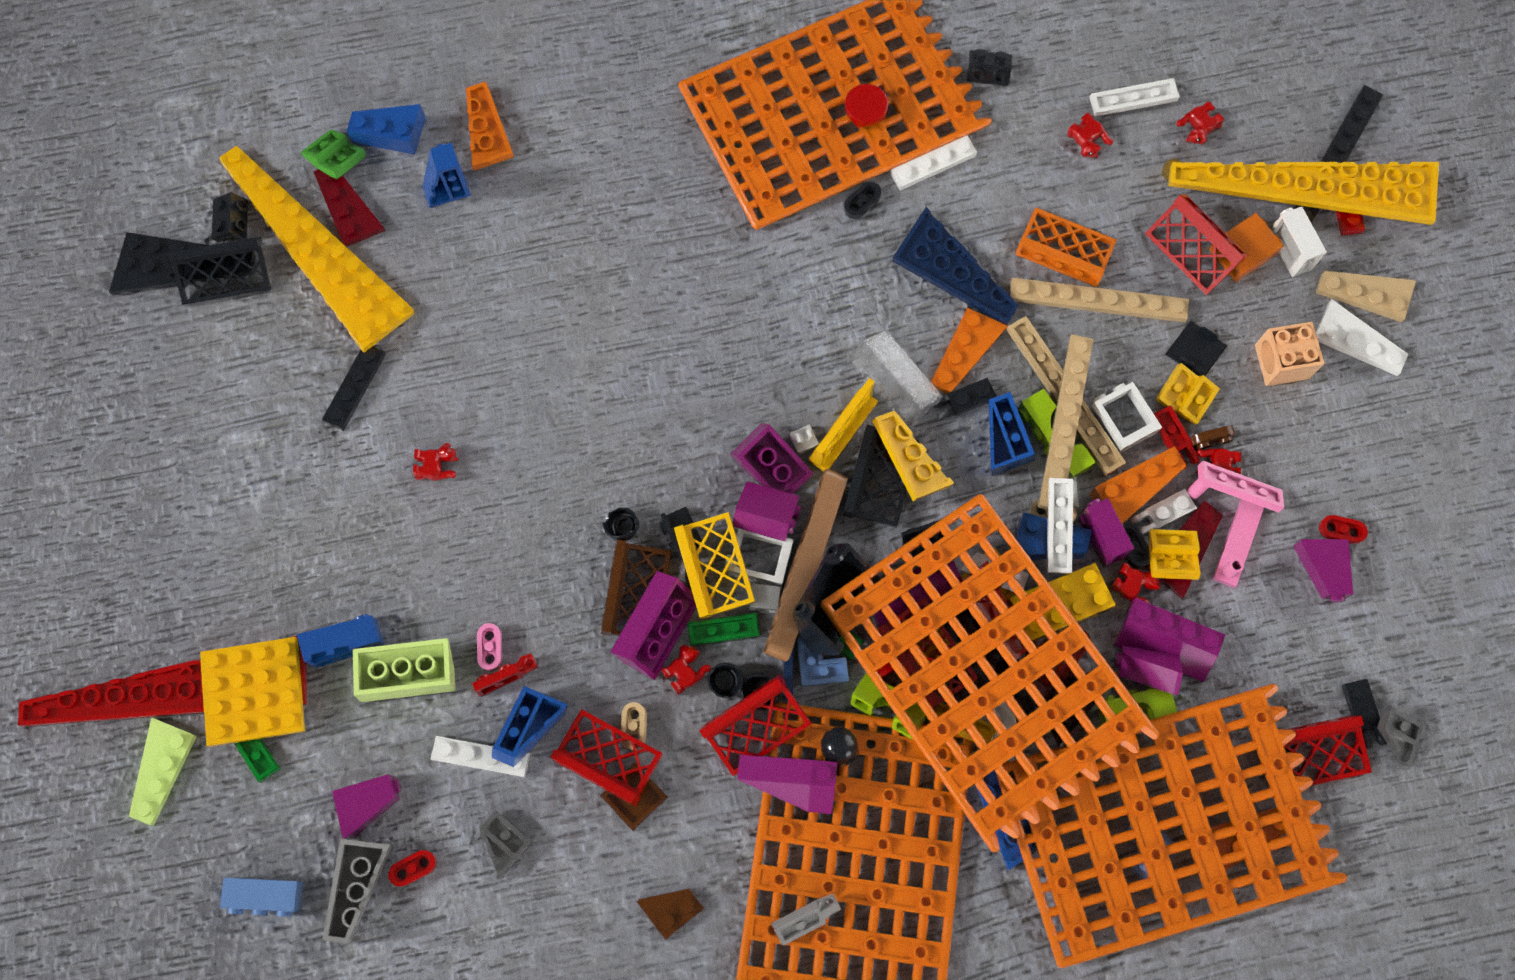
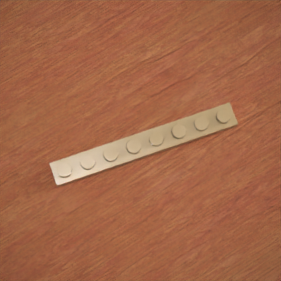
[1009,278,1189,323]
[1006,316,1126,476]
[1038,334,1094,509]

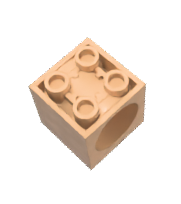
[1255,322,1324,386]

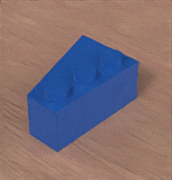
[346,104,426,155]
[423,143,471,208]
[989,392,1035,476]
[1015,512,1092,561]
[296,614,384,669]
[492,686,568,767]

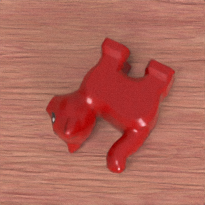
[1176,101,1224,145]
[1067,112,1114,158]
[413,443,459,481]
[1195,448,1241,474]
[1109,562,1160,603]
[661,644,712,695]

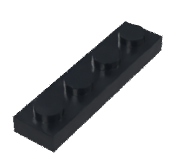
[322,346,386,431]

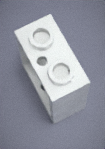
[1271,206,1327,278]
[1090,382,1162,454]
[725,529,793,588]

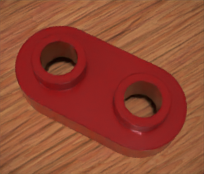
[1318,515,1368,545]
[388,850,437,887]

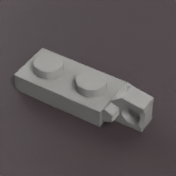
[771,894,841,946]

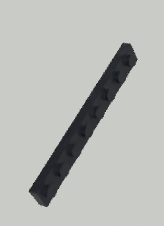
[1293,85,1384,224]

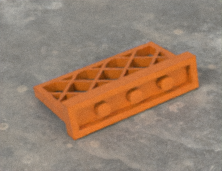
[1015,207,1117,288]

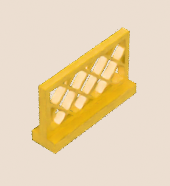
[808,378,878,472]
[674,512,756,619]

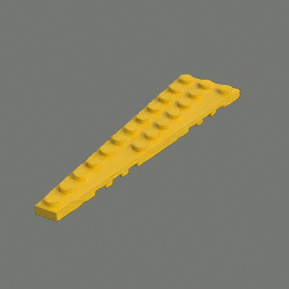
[219,145,414,353]
[1168,162,1439,225]

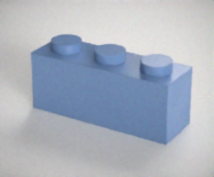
[220,878,304,917]

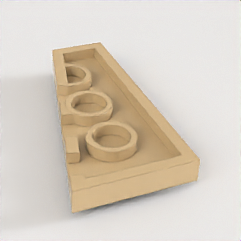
[1316,271,1416,322]

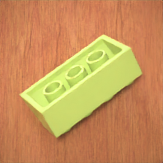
[353,638,456,702]

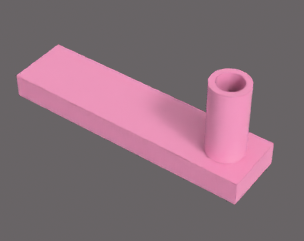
[1187,461,1284,513]
[1212,499,1264,588]

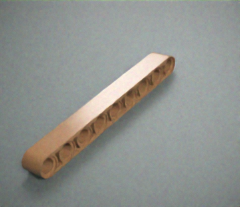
[764,468,848,662]

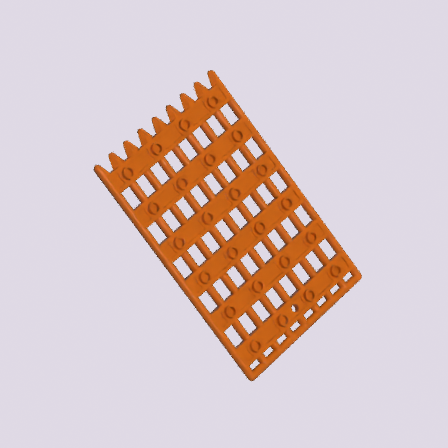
[678,0,992,230]
[820,494,1159,852]
[995,683,1347,969]
[736,702,972,980]

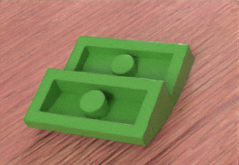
[301,129,366,179]

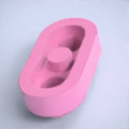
[477,623,502,671]

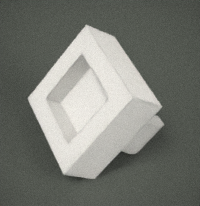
[789,424,819,455]

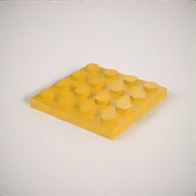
[200,637,305,747]

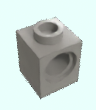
[750,584,782,614]

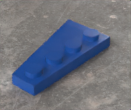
[976,770,1037,870]

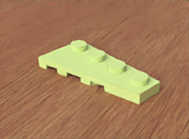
[129,717,197,826]

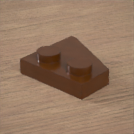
[637,888,704,940]

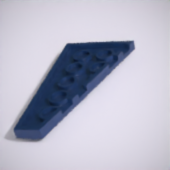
[892,207,1019,325]

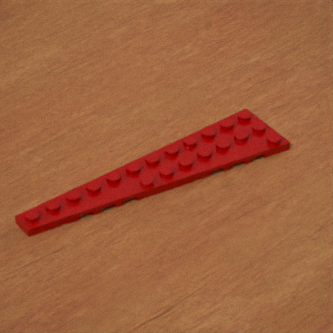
[18,636,307,727]

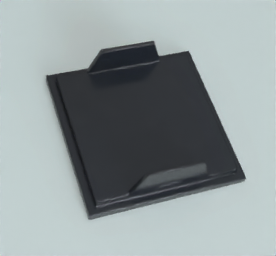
[1165,321,1227,376]

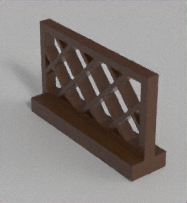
[600,540,671,636]

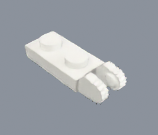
[1130,489,1197,536]

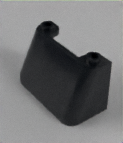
[793,543,881,655]

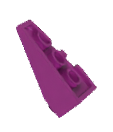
[737,755,837,814]

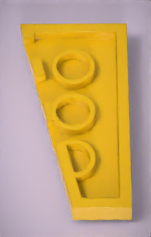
[872,411,954,502]

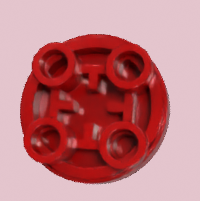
[845,84,888,128]

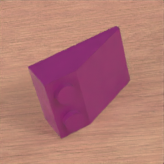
[730,423,814,494]

